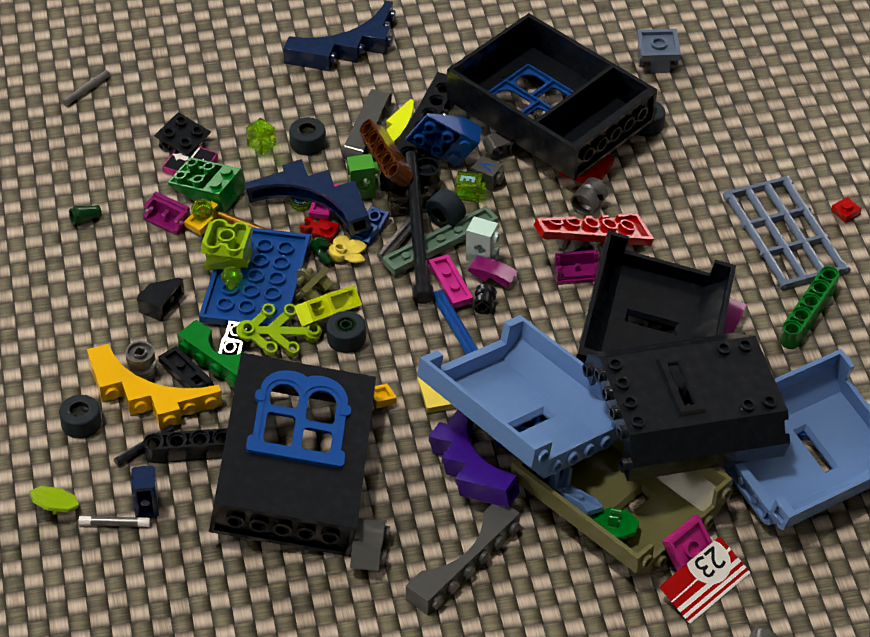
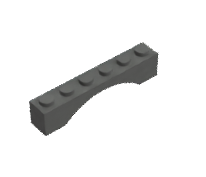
[406,504,520,615]

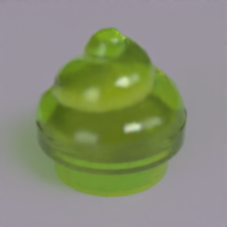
[221,266,243,290]

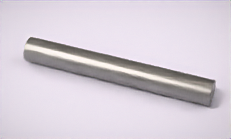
[62,70,111,107]

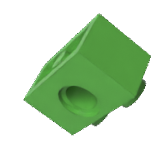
[347,154,379,200]

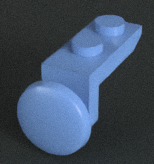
[535,466,603,516]

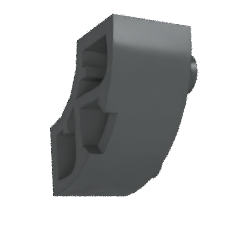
[350,517,390,571]

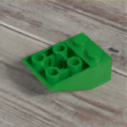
[168,157,246,212]

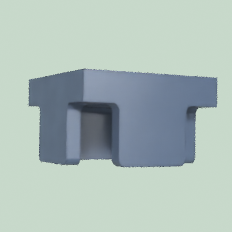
[637,29,681,73]

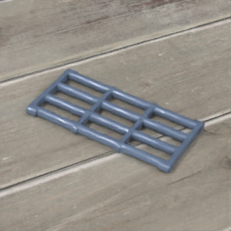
[723,176,851,290]

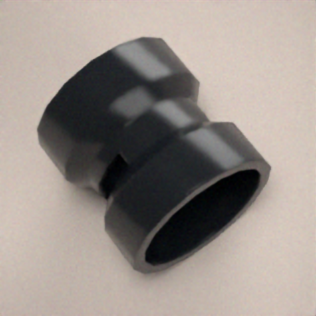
[472,284,497,314]

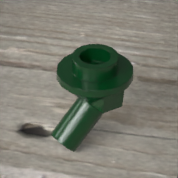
[309,237,333,266]

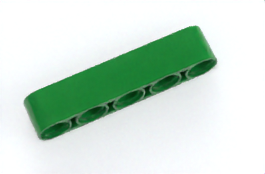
[780,266,839,349]

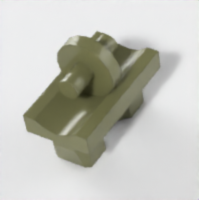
[295,266,334,301]

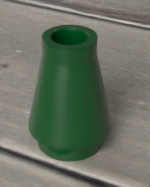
[69,205,102,226]

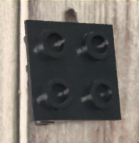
[154,112,211,156]

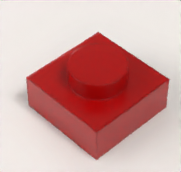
[831,197,862,223]

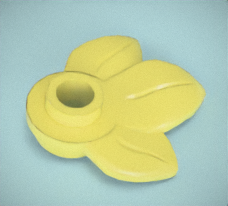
[328,235,367,263]

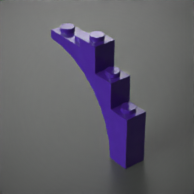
[429,409,520,508]

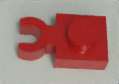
[300,217,340,244]

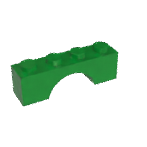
[177,320,244,388]

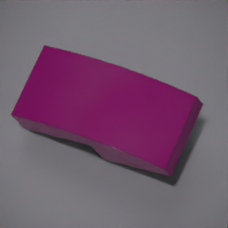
[467,256,518,288]
[723,297,747,334]

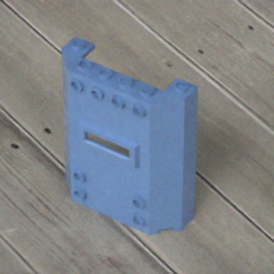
[417,315,617,478]
[722,349,870,530]

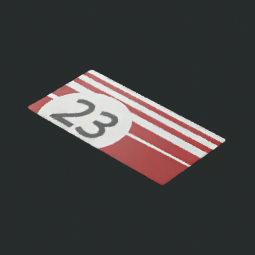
[659,537,750,623]

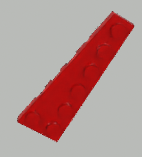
[534,213,654,246]

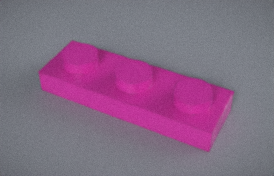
[429,254,473,309]

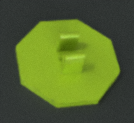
[30,486,79,515]

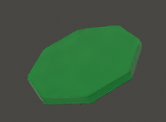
[591,507,639,540]

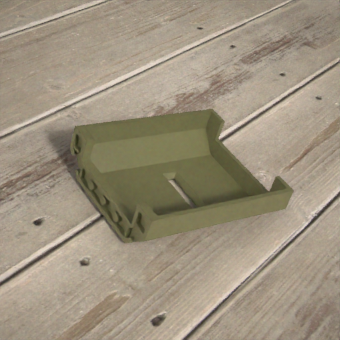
[510,437,733,575]

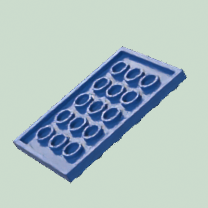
[199,228,311,327]

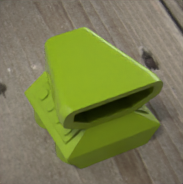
[201,219,253,270]

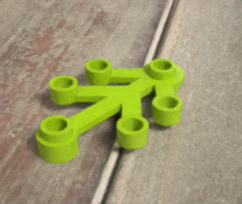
[236,303,322,357]

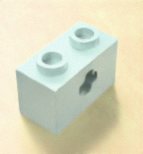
[466,216,500,262]

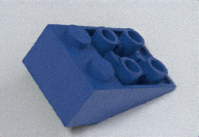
[405,113,482,167]

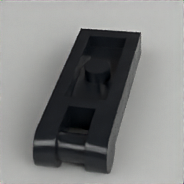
[158,346,214,388]

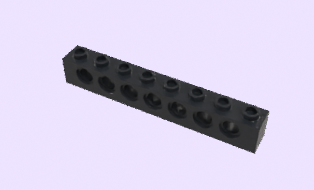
[380,72,455,196]

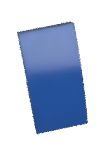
[350,205,391,245]

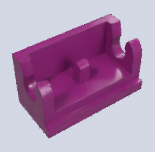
[143,191,190,236]
[554,250,599,285]

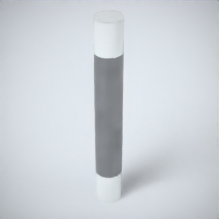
[79,516,151,527]

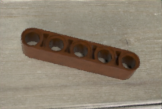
[359,119,413,187]

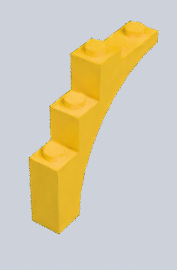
[87,344,223,429]

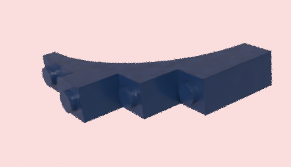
[283,0,396,71]
[244,159,371,236]

